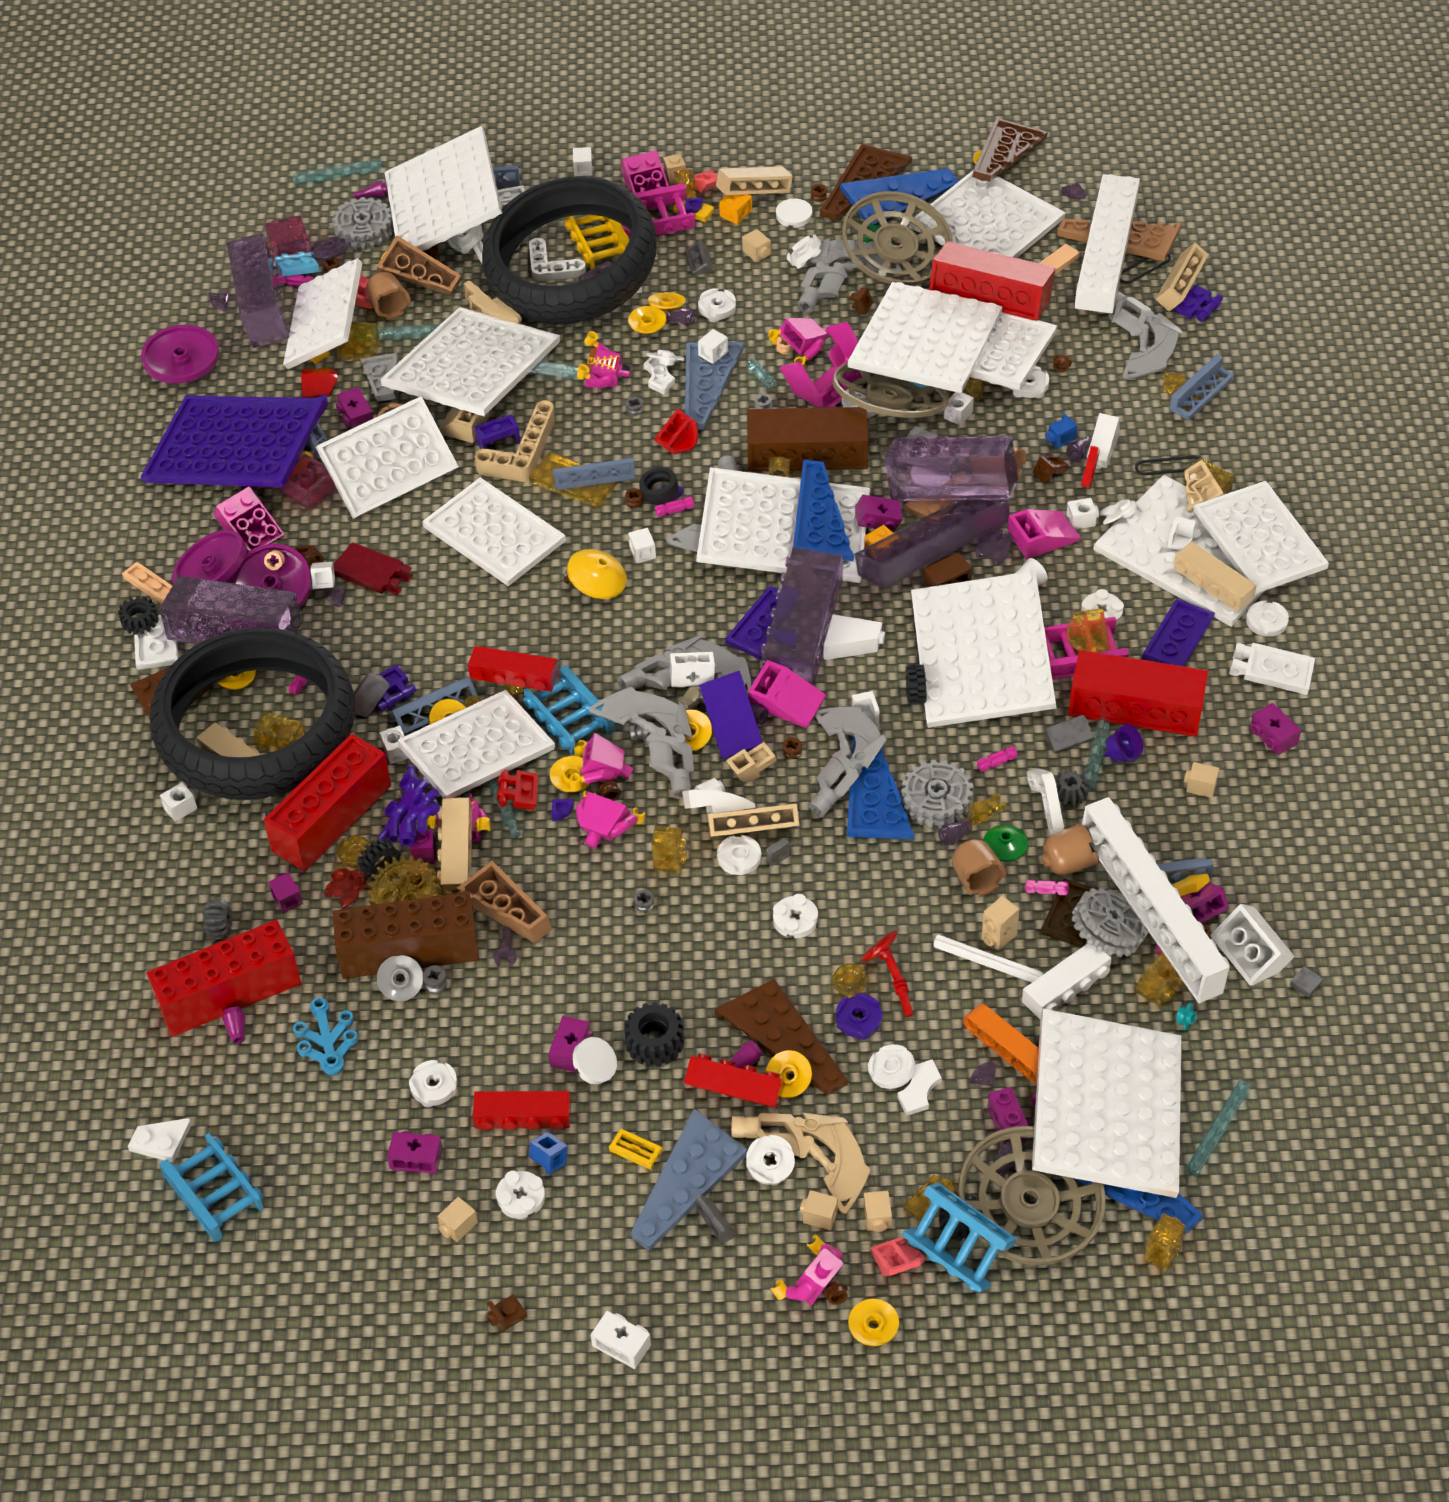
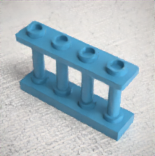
[523,665,615,755]
[159,1133,264,1243]
[902,1182,1017,1292]

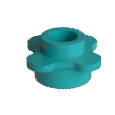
[1176,1003,1197,1030]

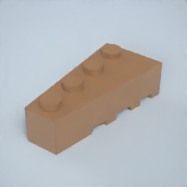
[377,235,462,296]
[457,861,552,943]

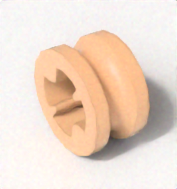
[776,336,794,354]
[264,550,285,570]

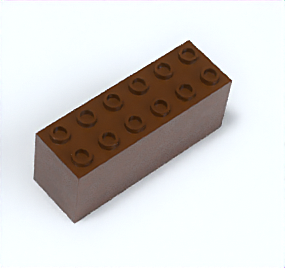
[747,407,868,472]
[332,892,479,979]

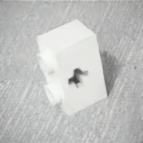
[670,652,715,687]
[591,1311,651,1369]

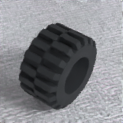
[624,1002,684,1067]

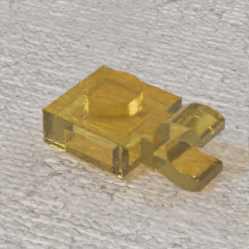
[968,793,1006,826]

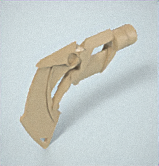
[731,1112,870,1215]

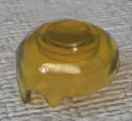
[337,835,371,869]
[832,963,867,996]

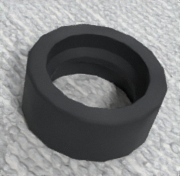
[639,467,679,505]

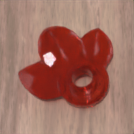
[324,868,366,908]

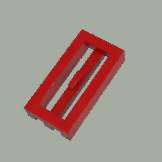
[1081,446,1100,489]

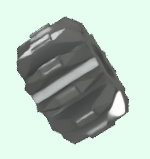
[1054,769,1089,807]
[202,899,233,938]

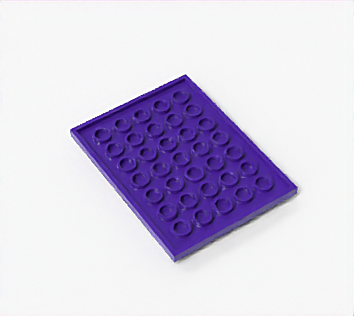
[141,395,326,487]

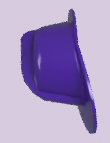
[1104,724,1143,763]

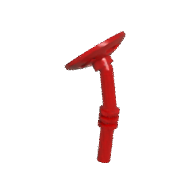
[860,930,913,1017]

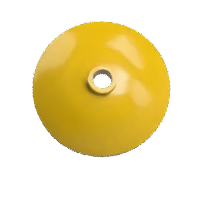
[567,549,627,599]

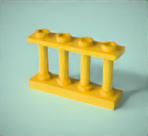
[564,215,629,270]

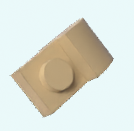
[726,742,777,782]

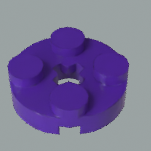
[836,993,882,1040]

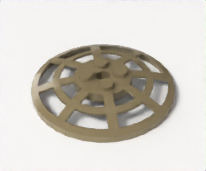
[842,192,953,286]
[832,362,950,418]
[958,1126,1105,1265]

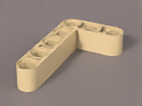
[475,400,555,482]

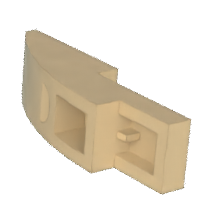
[464,280,522,324]

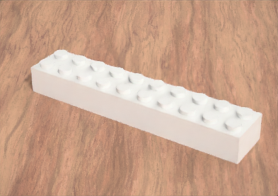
[1075,174,1140,313]
[1082,797,1230,1003]

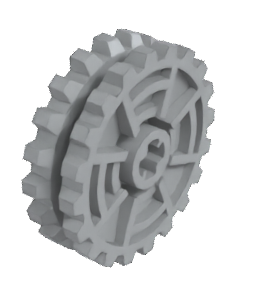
[332,197,394,250]
[901,760,973,829]
[1072,888,1148,957]

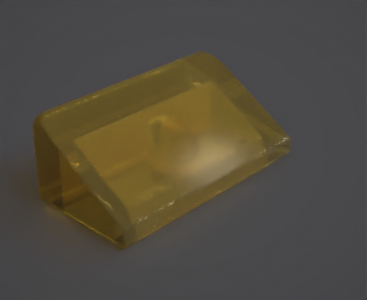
[903,1175,956,1222]

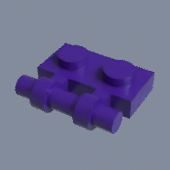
[1175,285,1223,322]
[376,665,417,712]

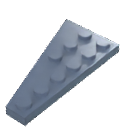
[685,342,744,430]
[631,1109,748,1252]

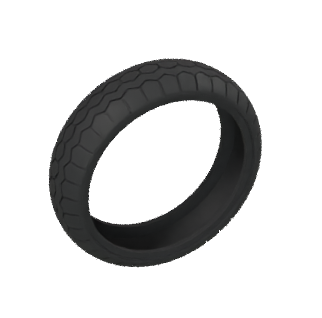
[482,176,657,325]
[150,627,355,800]

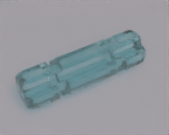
[747,359,775,388]

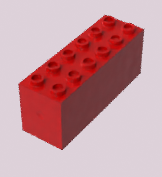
[929,241,1056,321]
[1068,650,1209,737]
[263,734,391,872]
[146,919,302,1038]

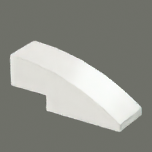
[682,790,755,814]

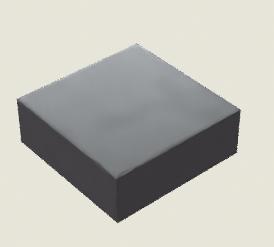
[767,838,790,867]
[1290,967,1323,998]

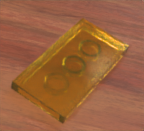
[529,452,618,508]

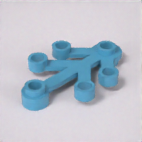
[293,997,358,1075]

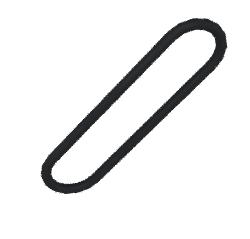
[1120,254,1171,284]
[1135,455,1204,475]

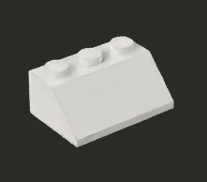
[1211,904,1295,986]

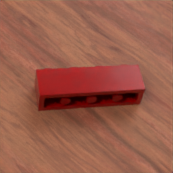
[468,646,559,692]
[683,1053,785,1109]
[472,1091,571,1130]

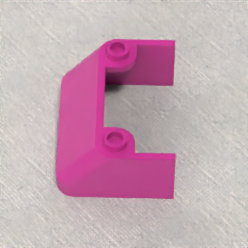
[779,321,872,408]

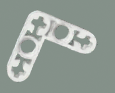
[529,238,586,281]
[1027,768,1064,836]

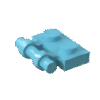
[274,251,319,277]

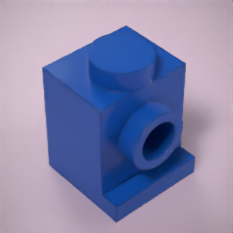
[1045,414,1078,449]
[529,1132,568,1175]

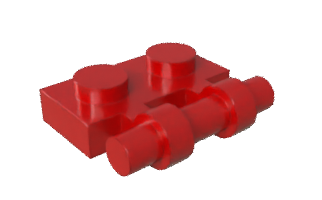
[497,770,538,811]

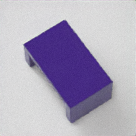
[475,414,520,449]

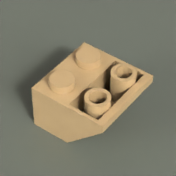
[439,407,489,443]

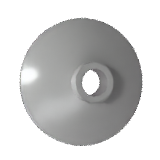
[377,955,423,1001]

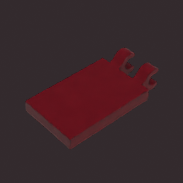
[333,542,413,595]

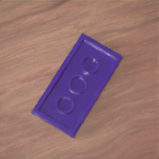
[725,585,803,660]
[1142,599,1215,667]
[699,671,763,761]

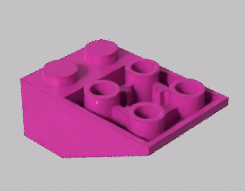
[620,150,669,193]
[213,487,285,552]
[1008,509,1081,559]
[748,660,826,729]

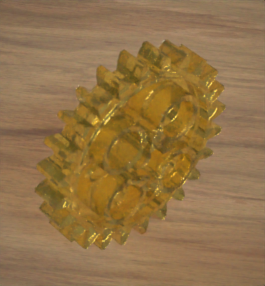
[367,855,441,905]

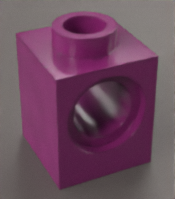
[410,830,436,864]
[268,872,303,913]

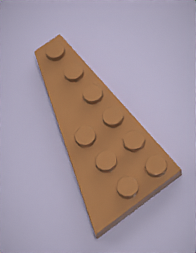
[1057,219,1182,262]

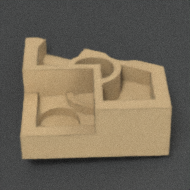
[1185,460,1225,513]

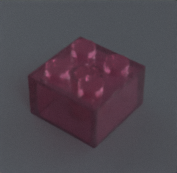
[264,215,311,258]
[280,454,337,511]

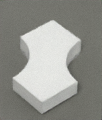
[644,357,675,394]
[897,1059,942,1116]

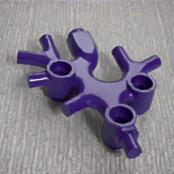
[377,765,440,847]

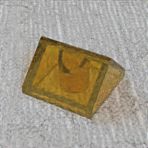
[336,321,380,361]

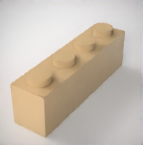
[716,166,793,195]
[1155,243,1209,311]
[1173,542,1257,612]
[196,722,261,757]
[437,798,472,891]
[707,803,799,837]

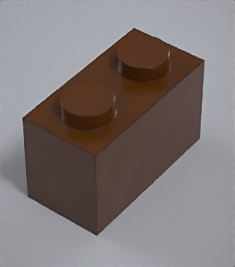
[923,552,972,587]

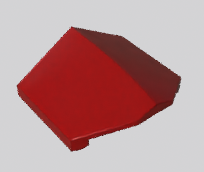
[301,368,337,398]
[654,408,698,454]

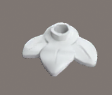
[646,350,684,365]
[1100,499,1137,525]

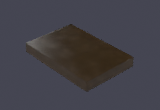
[1041,878,1098,948]

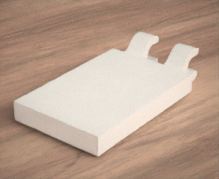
[1229,643,1315,695]

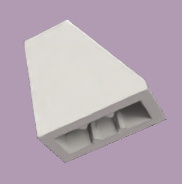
[1087,413,1120,469]
[824,614,885,660]

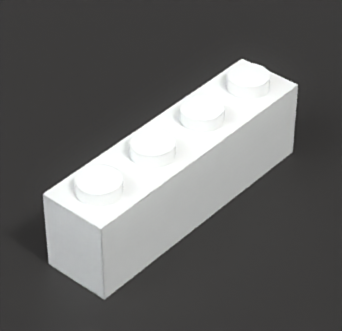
[1022,944,1111,1020]

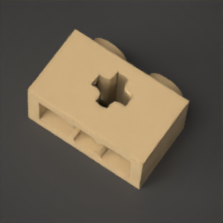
[981,896,1019,951]

